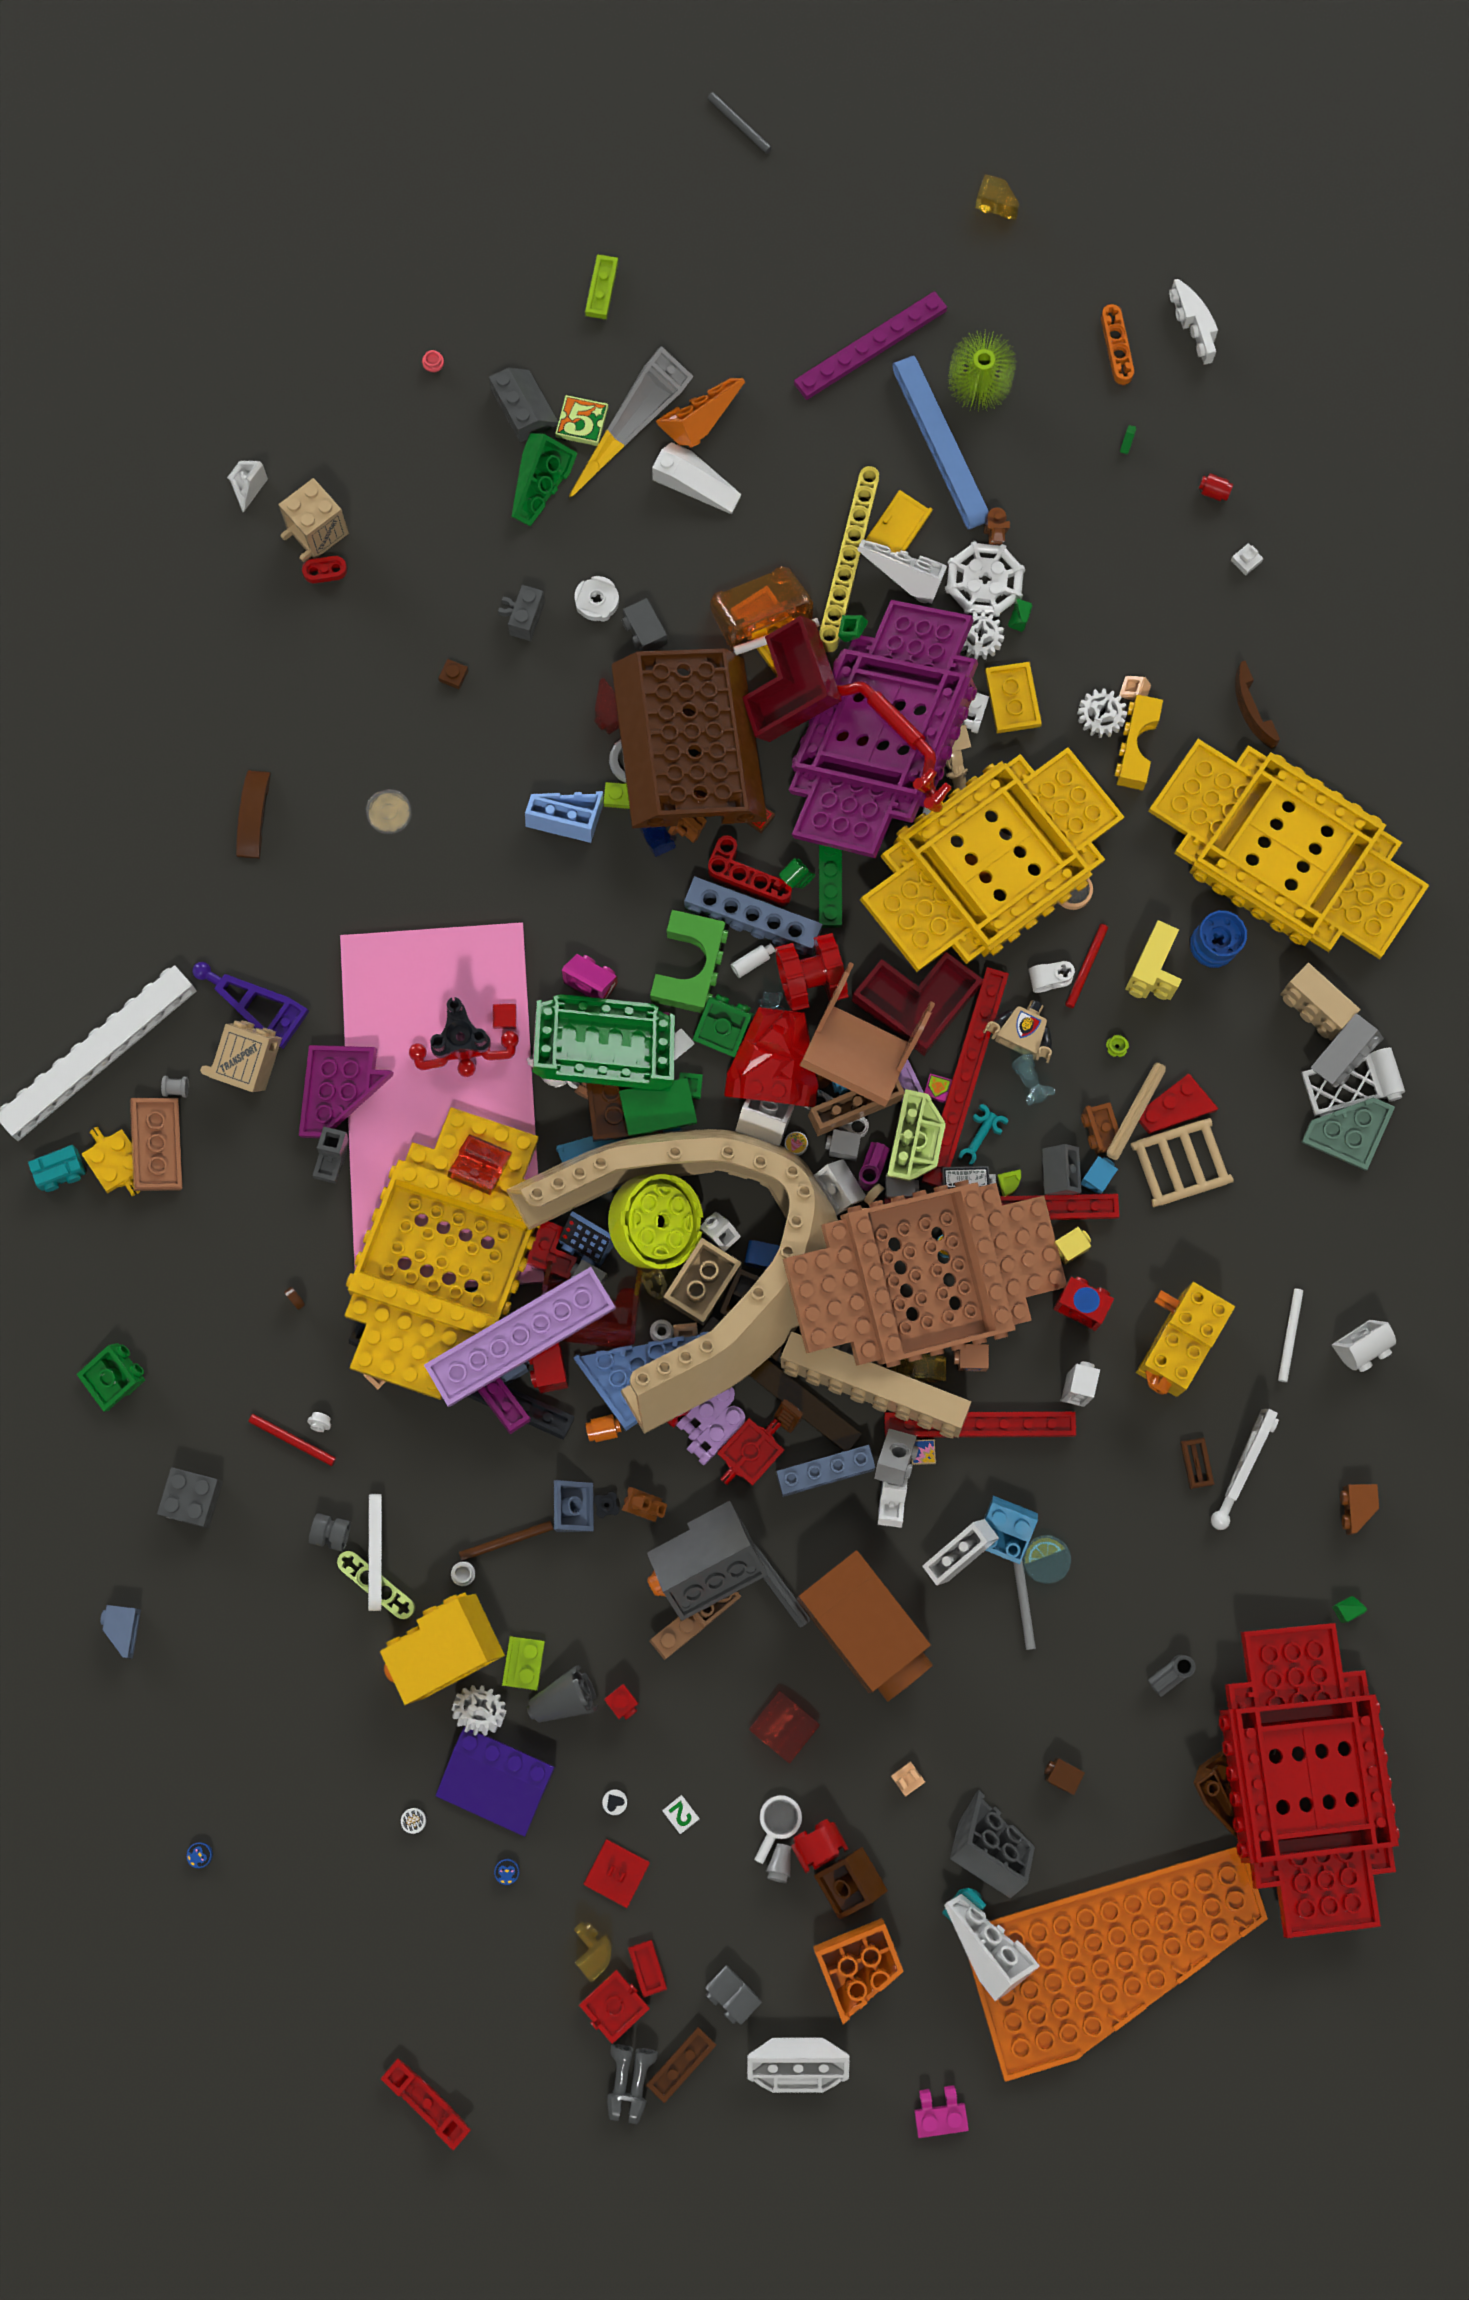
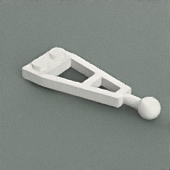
[1211,1409,1279,1530]

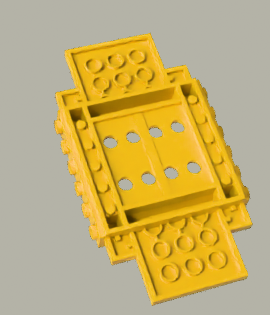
[1148,739,1429,959]
[860,747,1124,972]
[345,1107,540,1400]

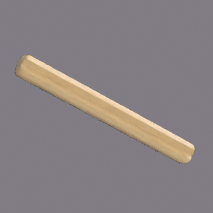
[1107,1063,1166,1160]

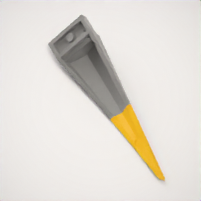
[569,346,694,497]

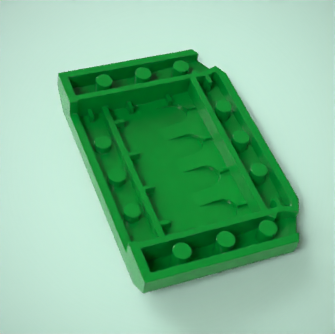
[532,994,675,1090]

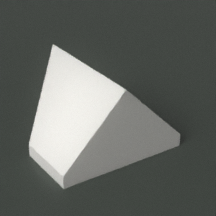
[227,461,268,512]

